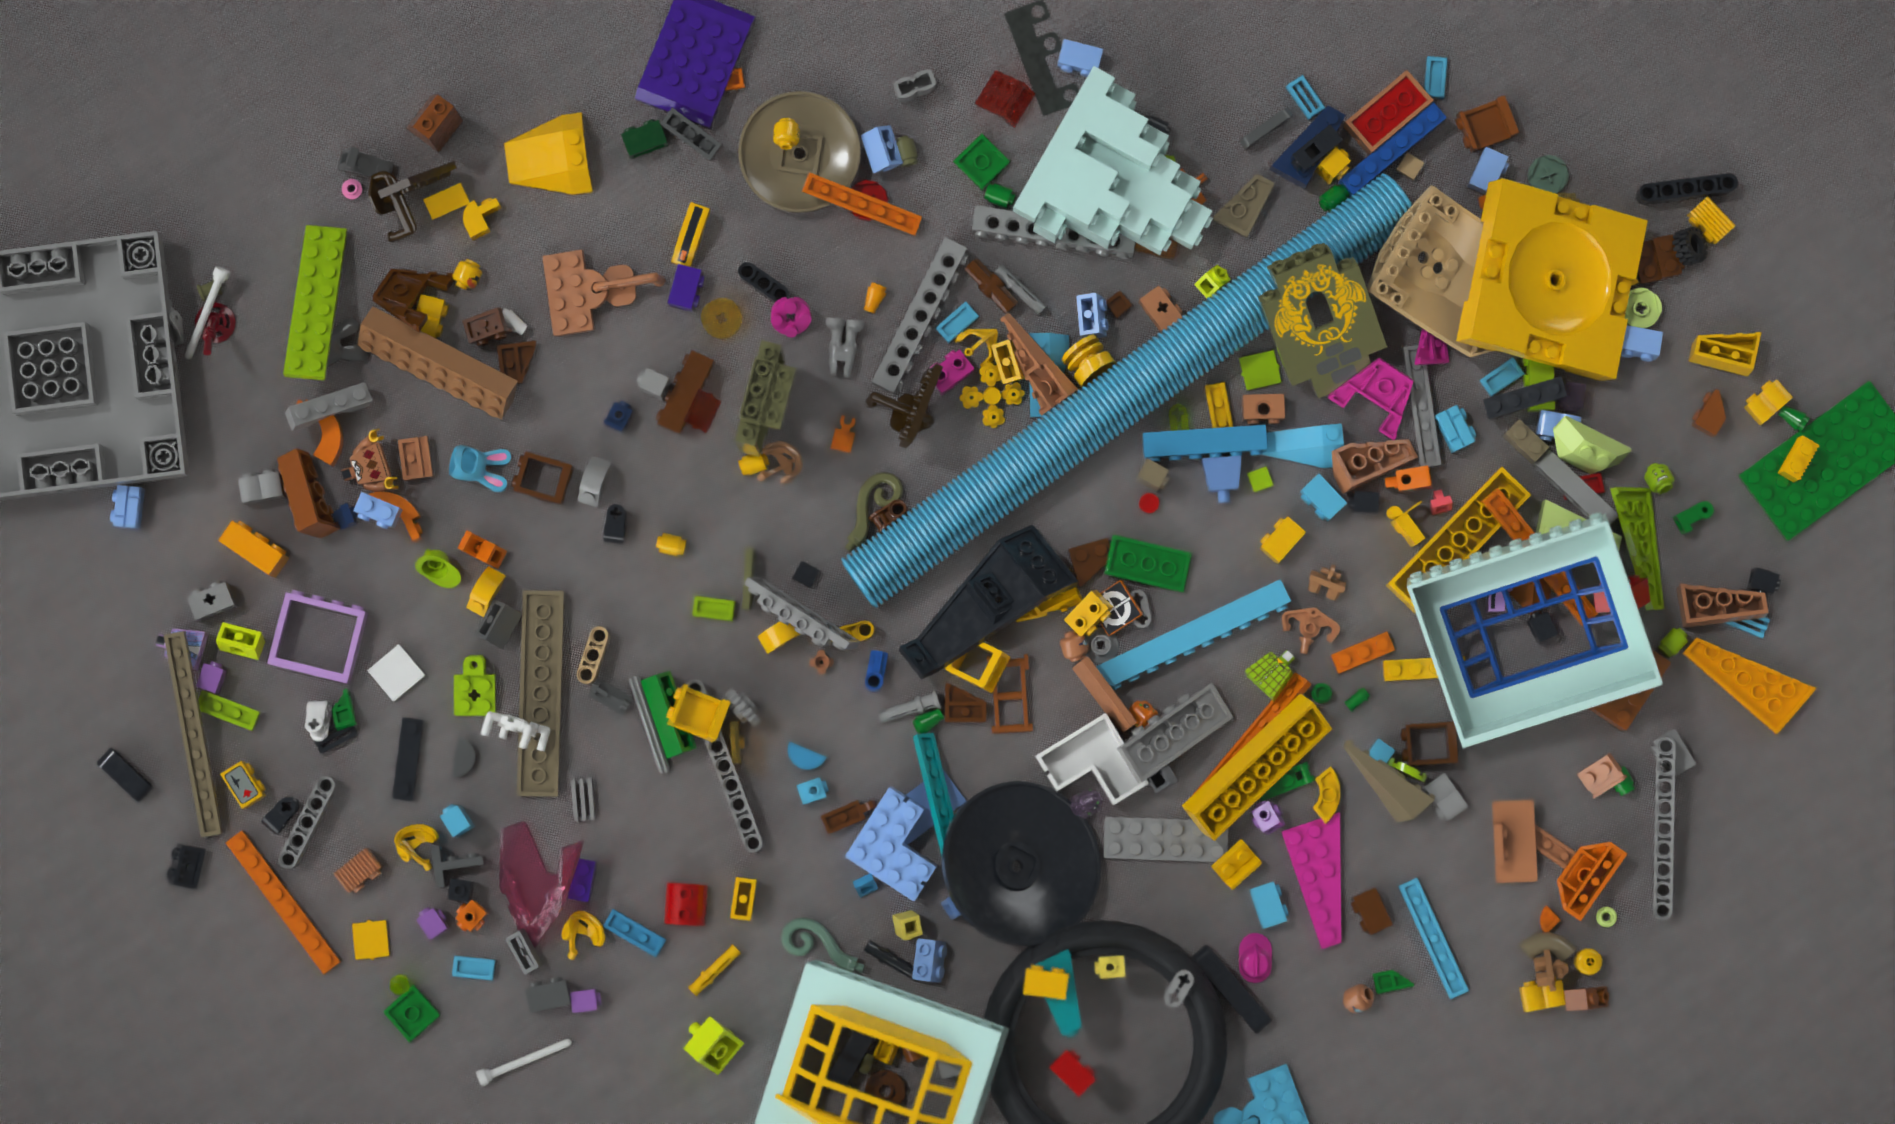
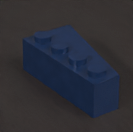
[1269,105,1346,190]

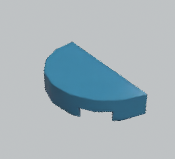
[787,741,827,770]

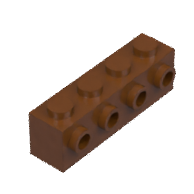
[656,350,715,436]

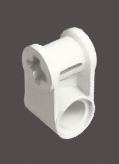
[305,701,332,742]

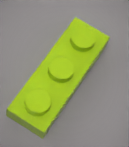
[198,690,261,731]

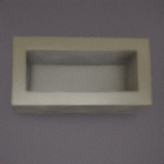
[1502,419,1549,464]
[1136,458,1170,492]

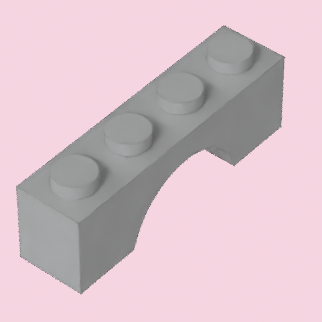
[285,382,372,432]

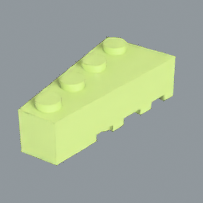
[1535,499,1622,551]

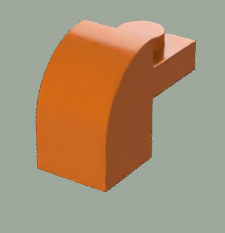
[458,530,507,569]

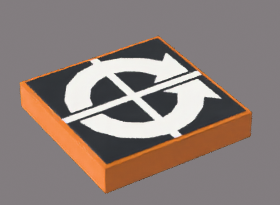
[1100,580,1143,636]

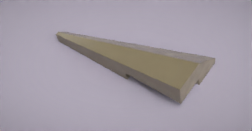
[1343,740,1435,822]

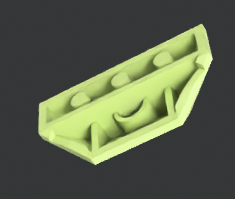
[1553,415,1632,474]

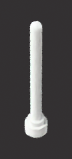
[185,266,231,359]
[476,1039,572,1087]

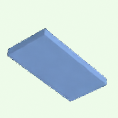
[903,770,966,845]

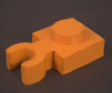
[831,415,856,454]

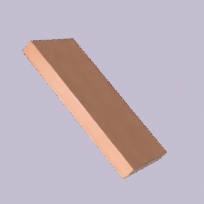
[1072,656,1137,734]

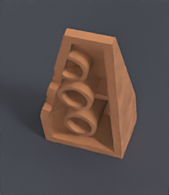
[1332,439,1418,494]

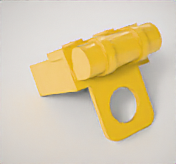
[1386,501,1425,547]

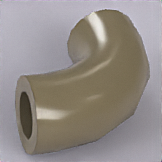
[1518,932,1577,961]

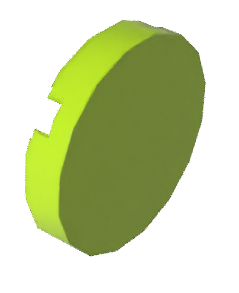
[1387,758,1427,783]

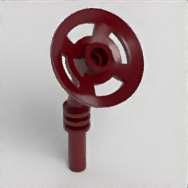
[195,303,236,356]

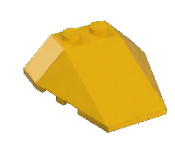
[504,112,593,195]

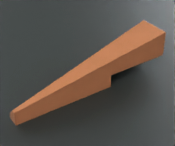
[1000,313,1078,416]

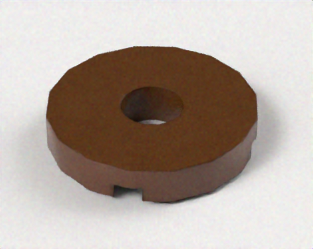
[865,1070,905,1111]

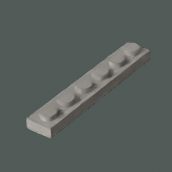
[1403,345,1441,467]

